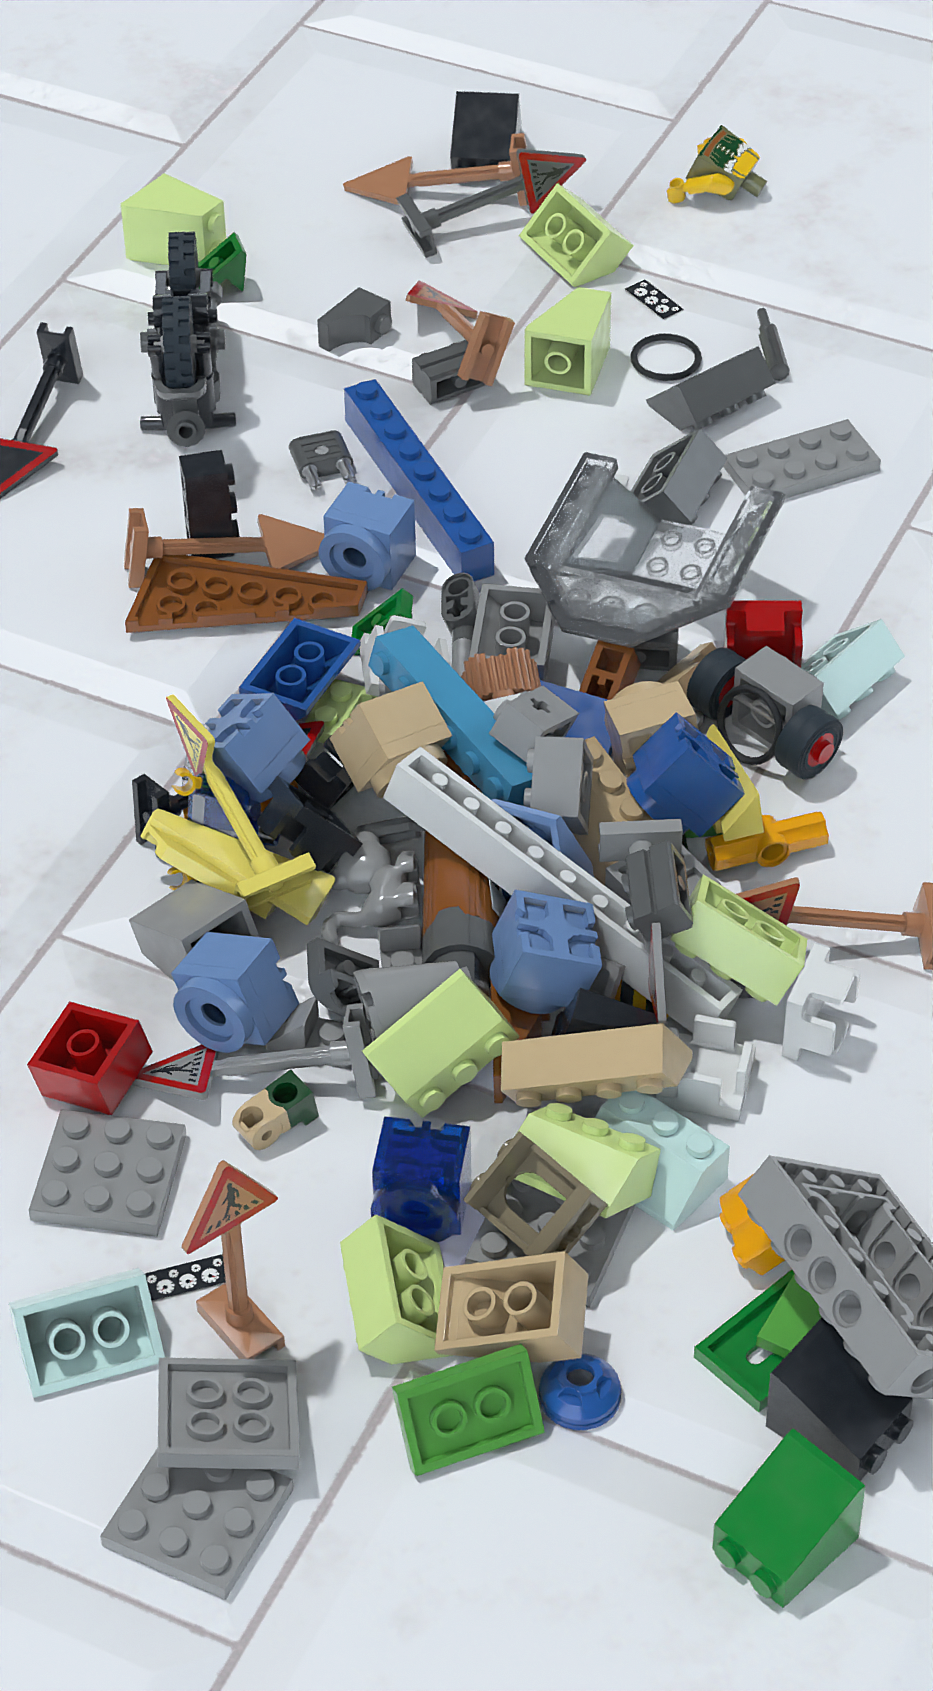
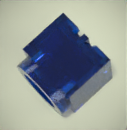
[370,1116,472,1243]

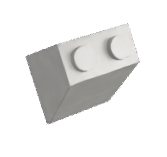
[129,879,259,981]

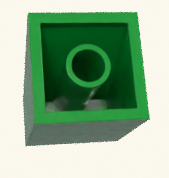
[712,1428,866,1608]

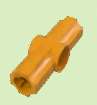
[705,811,829,871]

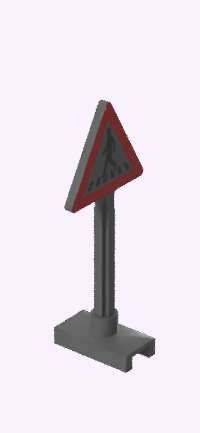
[396,149,586,258]

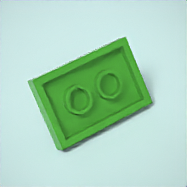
[392,1344,545,1476]

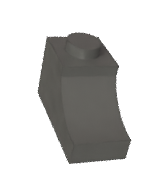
[317,287,392,352]

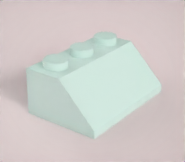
[801,619,905,720]
[595,1091,730,1231]
[8,1268,165,1398]

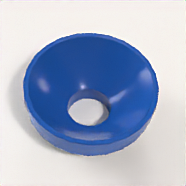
[539,1353,621,1430]

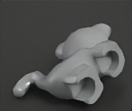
[321,831,420,945]

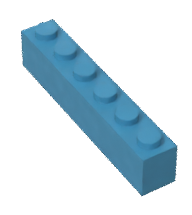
[368,626,532,806]

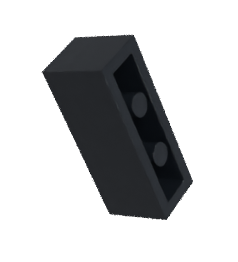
[179,450,240,559]

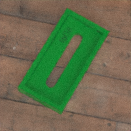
[694,1269,795,1413]

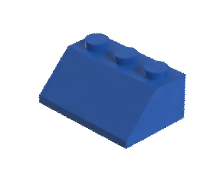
[239,618,361,721]

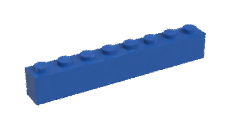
[344,379,494,582]

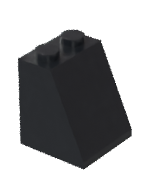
[450,91,522,169]
[766,1317,914,1481]

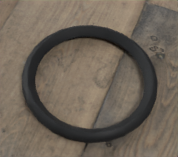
[630,333,702,381]
[717,685,783,765]

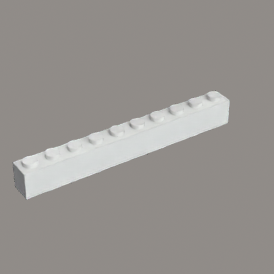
[383,747,742,1033]

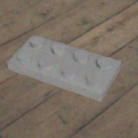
[723,419,881,508]

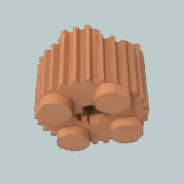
[461,646,541,701]

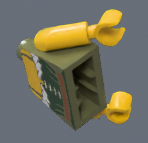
[666,125,767,203]

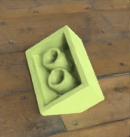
[519,183,634,287]
[670,874,808,1006]
[362,969,520,1118]
[515,1103,661,1218]
[340,1214,454,1365]

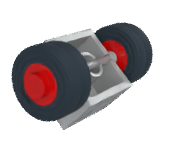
[686,646,843,779]

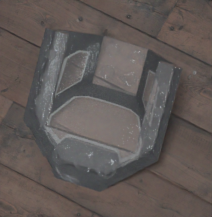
[524,452,786,648]

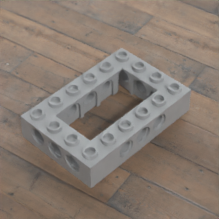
[738,1155,933,1399]

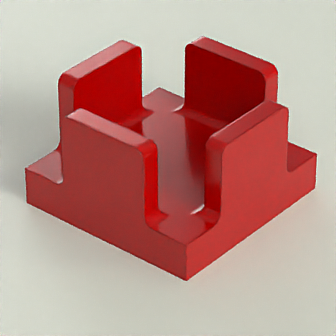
[724,600,803,668]

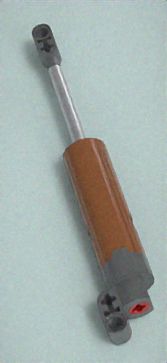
[422,573,500,998]

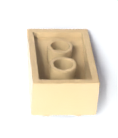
[434,1251,589,1363]

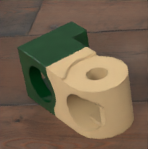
[232,1069,319,1150]

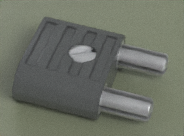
[288,430,355,490]

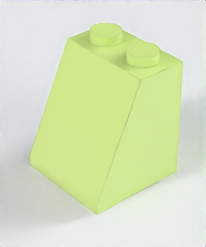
[121,173,226,265]
[525,287,611,396]

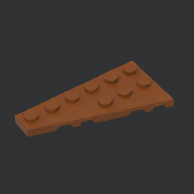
[125,555,368,633]

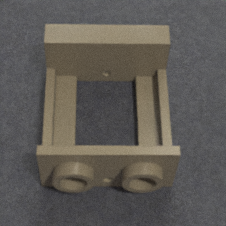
[463,1131,608,1256]

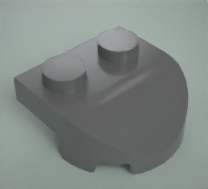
[307,938,379,1023]

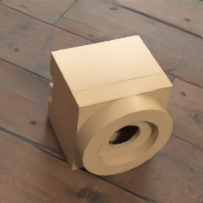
[329,681,452,798]
[603,681,698,779]

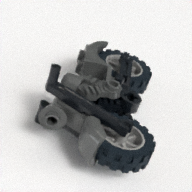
[140,231,236,447]

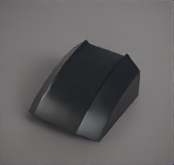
[551,988,658,1036]

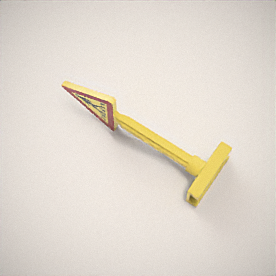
[166,694,316,909]

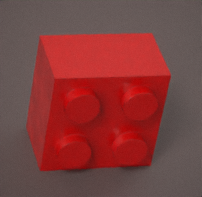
[27,1001,153,1116]

